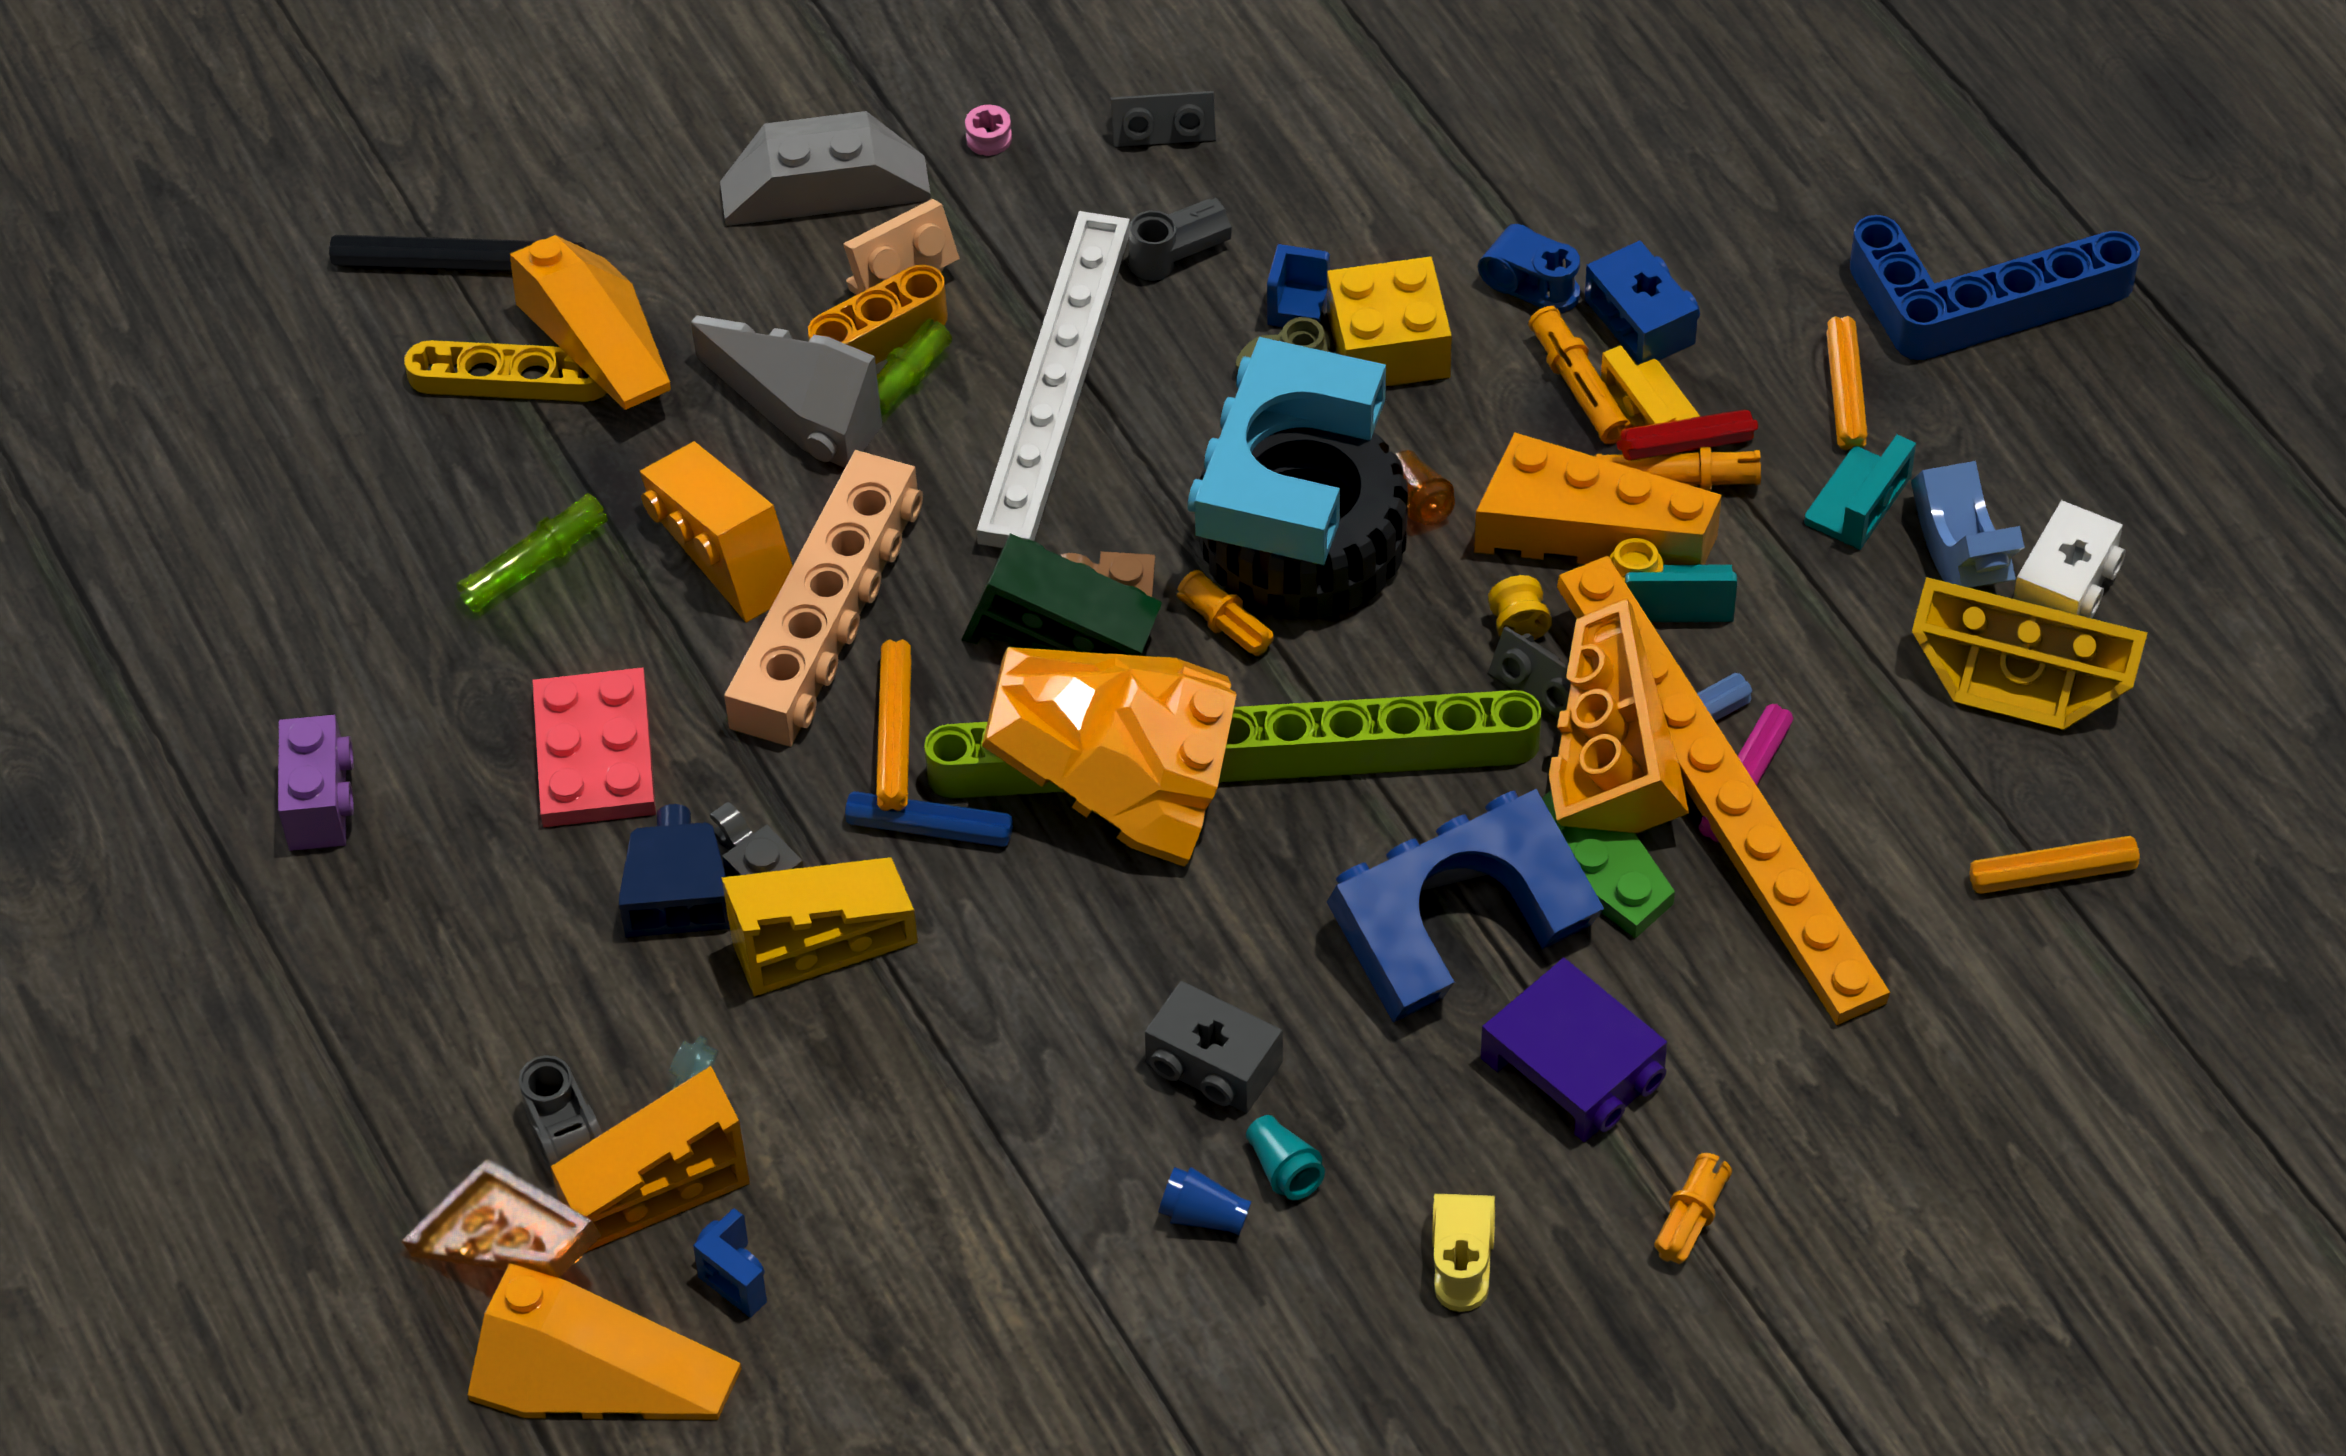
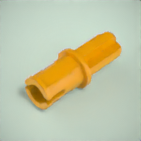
[1176,570,1274,656]
[1654,1153,1732,1264]

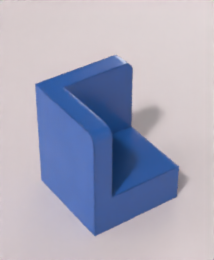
[1267,244,1330,327]

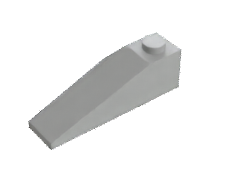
[691,315,882,468]

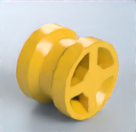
[1488,575,1552,640]

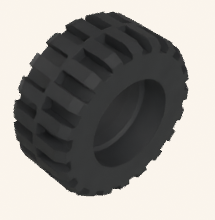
[1200,427,1408,620]

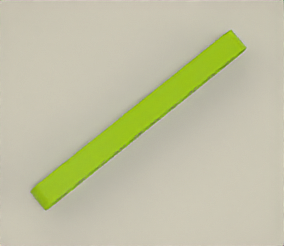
[924,690,1542,798]

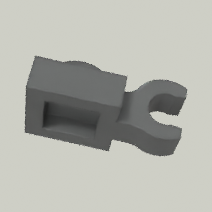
[710,802,803,876]

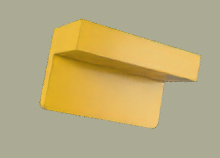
[1601,345,1700,427]

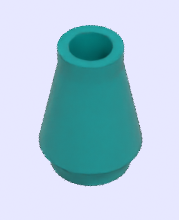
[1246,1115,1325,1200]

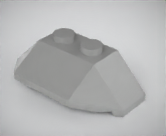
[720,111,931,226]

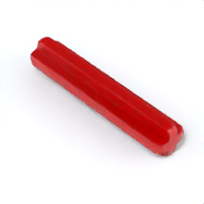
[1617,409,1758,461]

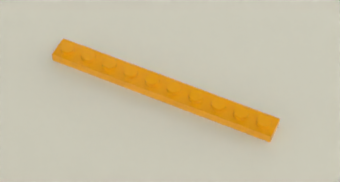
[1557,556,1890,1026]

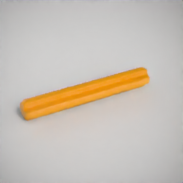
[876,639,911,811]

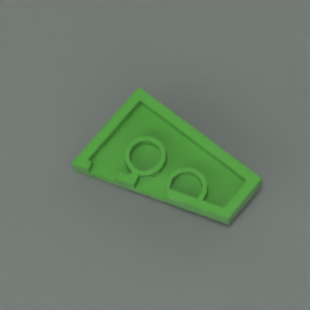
[1542,790,1675,939]

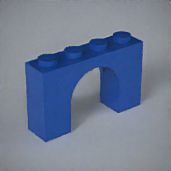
[1327,789,1604,1023]

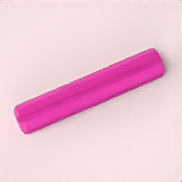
[1699,704,1793,842]

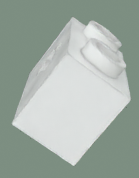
[2013,500,2126,618]

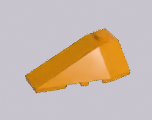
[510,235,671,410]

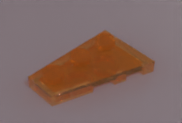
[402,1159,602,1278]

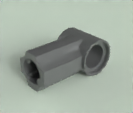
[1128,198,1232,281]

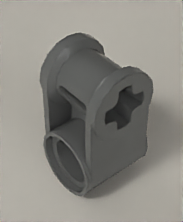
[518,1055,603,1176]

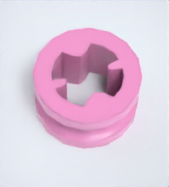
[965,104,1012,156]

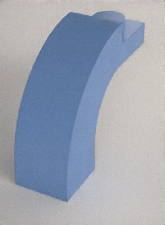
[1911,461,2025,588]

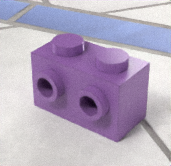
[278,715,354,851]

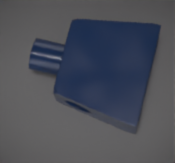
[619,804,730,938]

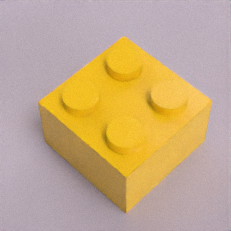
[1327,256,1452,386]

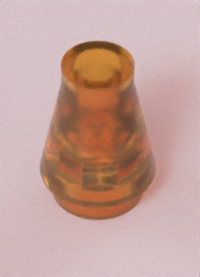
[1396,450,1455,526]

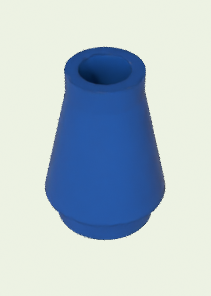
[1158,1167,1252,1235]

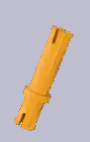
[1528,306,1632,444]
[1596,447,1761,491]

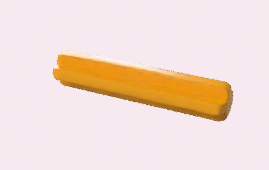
[1826,316,1868,451]
[1969,836,2140,894]

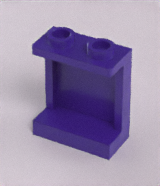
[1480,958,1667,1142]

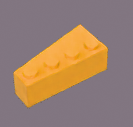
[1474,432,1722,565]

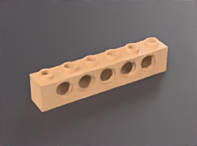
[724,450,923,747]

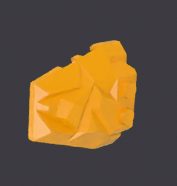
[982,647,1237,867]

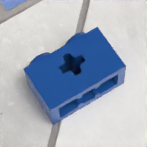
[1584,240,1700,365]

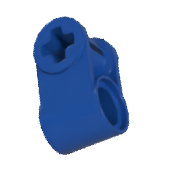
[1477,224,1580,313]

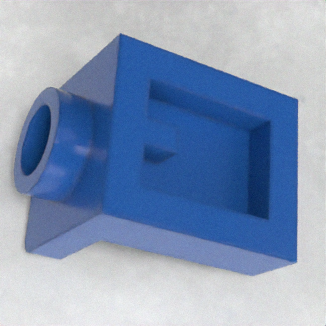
[693,1208,767,1318]

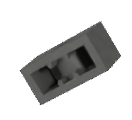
[1145,981,1283,1113]

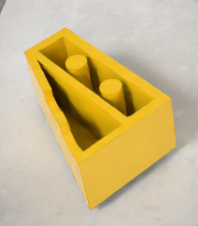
[721,857,918,997]

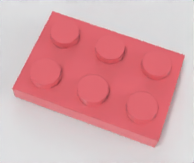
[533,667,656,828]

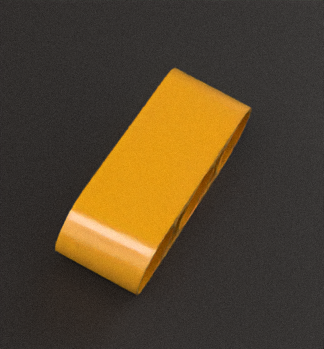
[808,265,948,364]

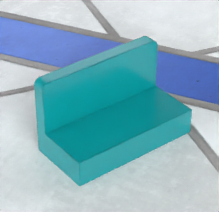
[1804,434,1916,550]
[1625,565,1737,622]

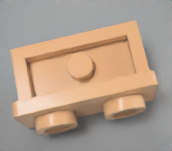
[843,199,960,295]

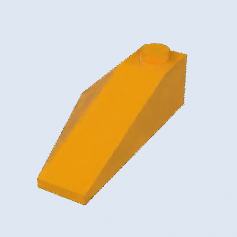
[1549,599,1689,833]
[467,1263,742,1420]

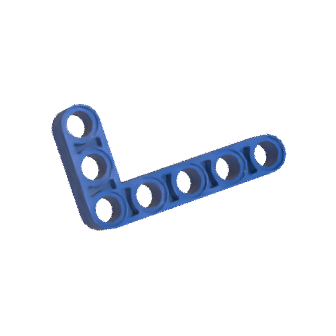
[1849,215,2140,360]

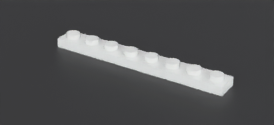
[977,211,1130,548]

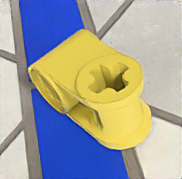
[1432,1194,1495,1312]

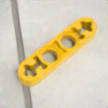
[404,340,607,402]

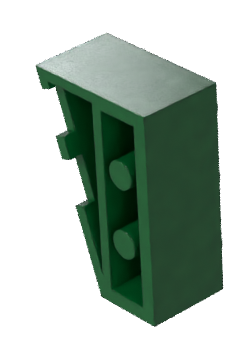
[961,533,1162,656]

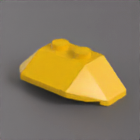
[1912,577,2148,730]

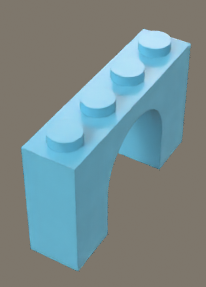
[1188,337,1386,565]

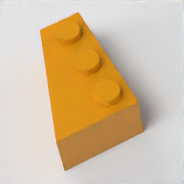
[639,441,793,623]
[551,1066,750,1253]

